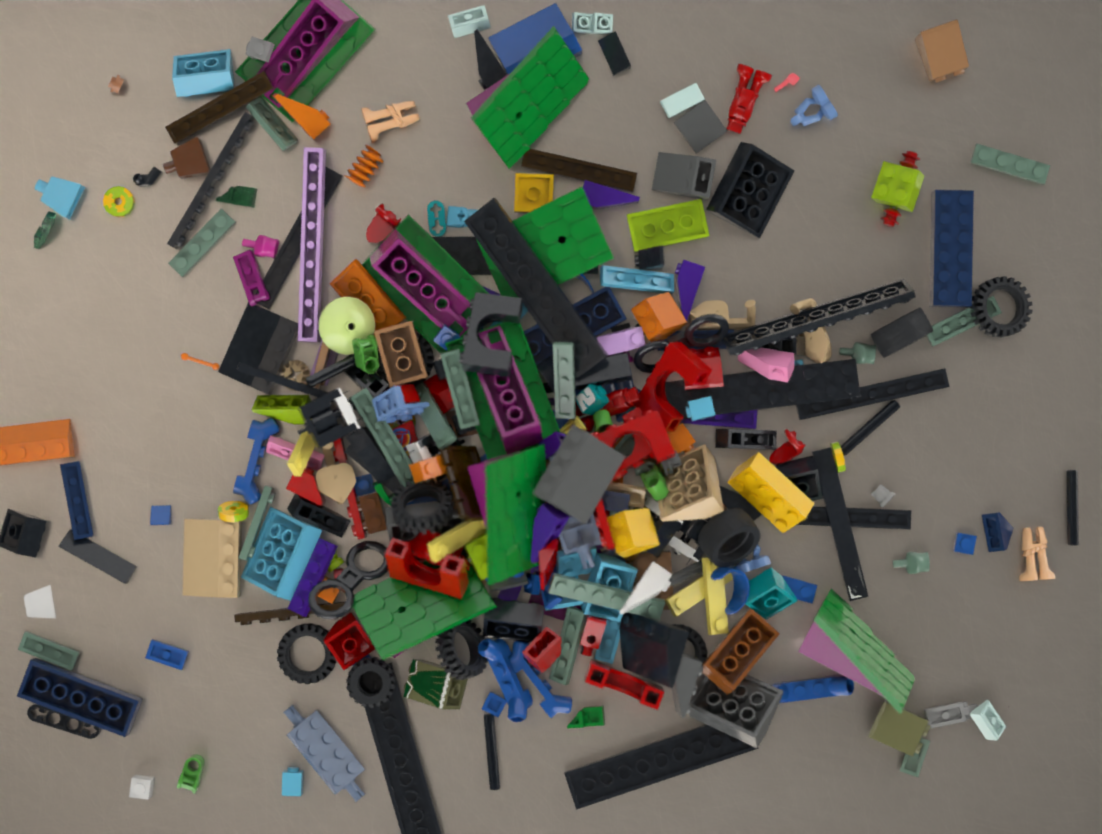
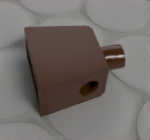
[163,137,211,179]

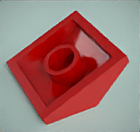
[539,539,559,591]

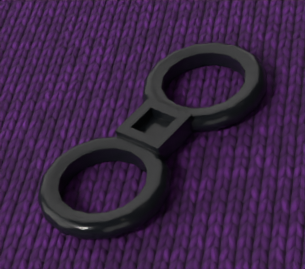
[633,314,729,373]
[308,541,388,620]

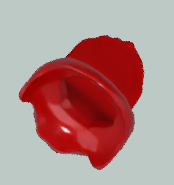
[366,203,401,243]
[769,429,806,464]

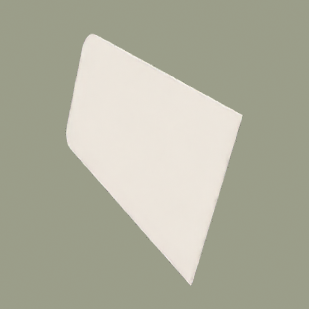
[24,585,56,618]

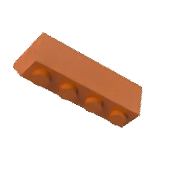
[0,419,75,466]

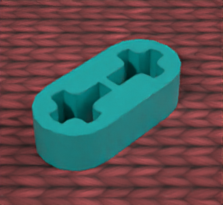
[427,200,447,237]

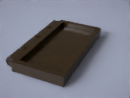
[440,446,484,521]

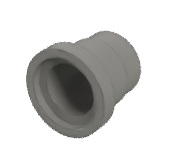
[871,484,895,508]

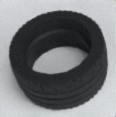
[871,307,933,358]
[698,508,761,567]

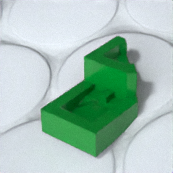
[372,481,395,506]
[567,706,605,729]

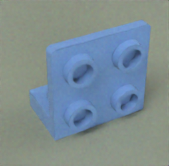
[372,386,430,423]

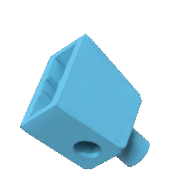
[35,176,85,220]

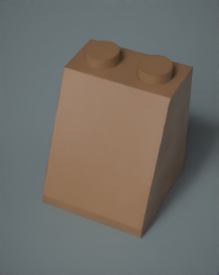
[914,19,969,83]

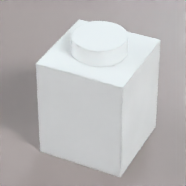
[129,775,155,800]

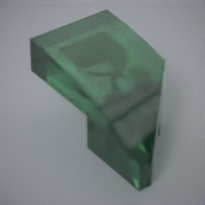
[216,186,257,208]
[34,211,56,249]

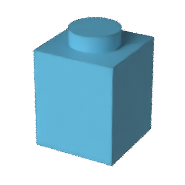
[685,396,715,421]
[282,767,304,796]

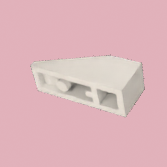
[619,562,672,614]

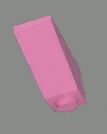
[738,348,795,382]

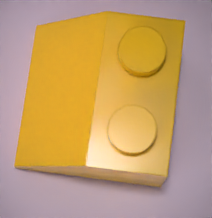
[607,508,660,558]

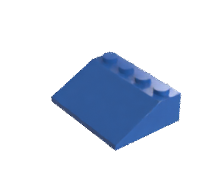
[488,3,582,75]

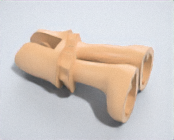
[361,101,420,143]
[1019,527,1055,581]

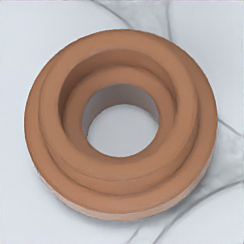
[108,75,124,93]

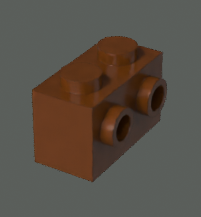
[357,492,387,534]

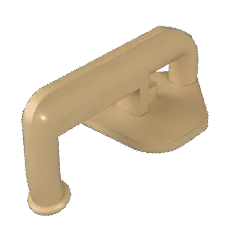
[790,298,832,364]
[689,300,756,331]
[316,442,356,504]

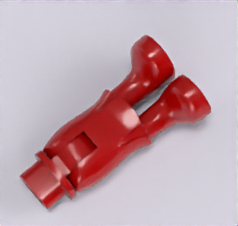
[726,64,772,134]
[575,387,641,433]

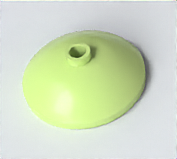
[318,297,375,355]

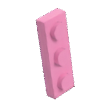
[266,435,325,471]

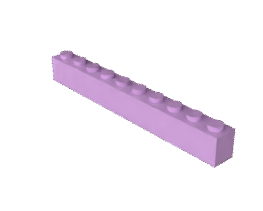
[298,147,326,342]

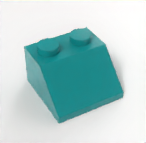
[745,567,797,620]

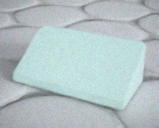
[448,5,491,38]
[970,700,1006,741]

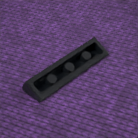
[58,529,137,584]

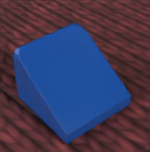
[150,505,171,525]

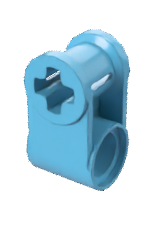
[446,206,477,228]

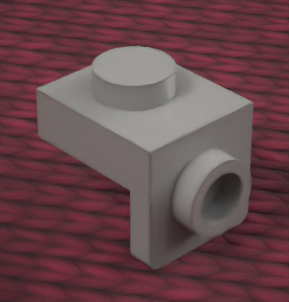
[246,36,275,63]

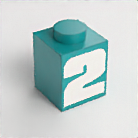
[575,384,610,415]

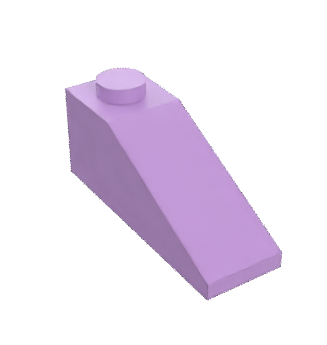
[596,327,646,355]

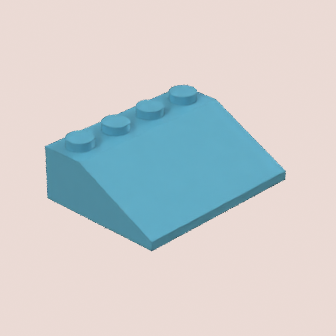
[241,507,322,601]

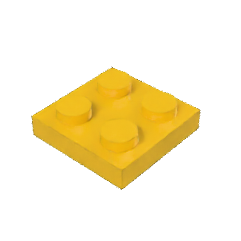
[514,173,554,213]

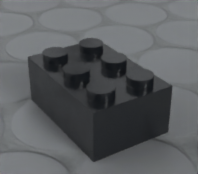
[482,598,544,642]

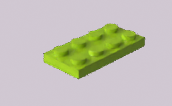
[626,199,710,253]

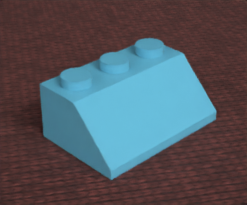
[172,49,234,97]
[580,553,638,622]

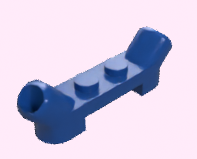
[233,417,280,505]
[478,638,533,722]
[508,641,572,718]
[772,675,854,703]

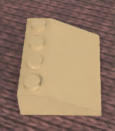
[658,444,724,521]
[182,519,242,598]

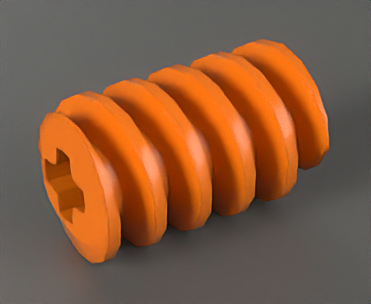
[344,144,384,188]

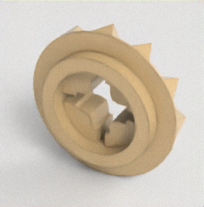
[280,360,310,391]

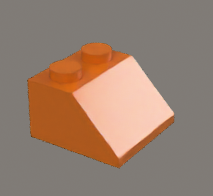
[631,292,688,342]

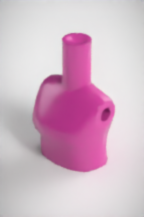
[242,235,279,259]

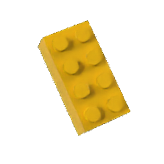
[727,452,814,533]

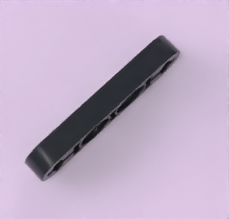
[27,704,101,739]

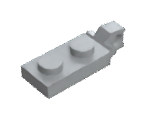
[924,701,978,729]

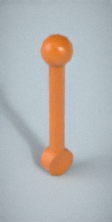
[181,353,219,370]

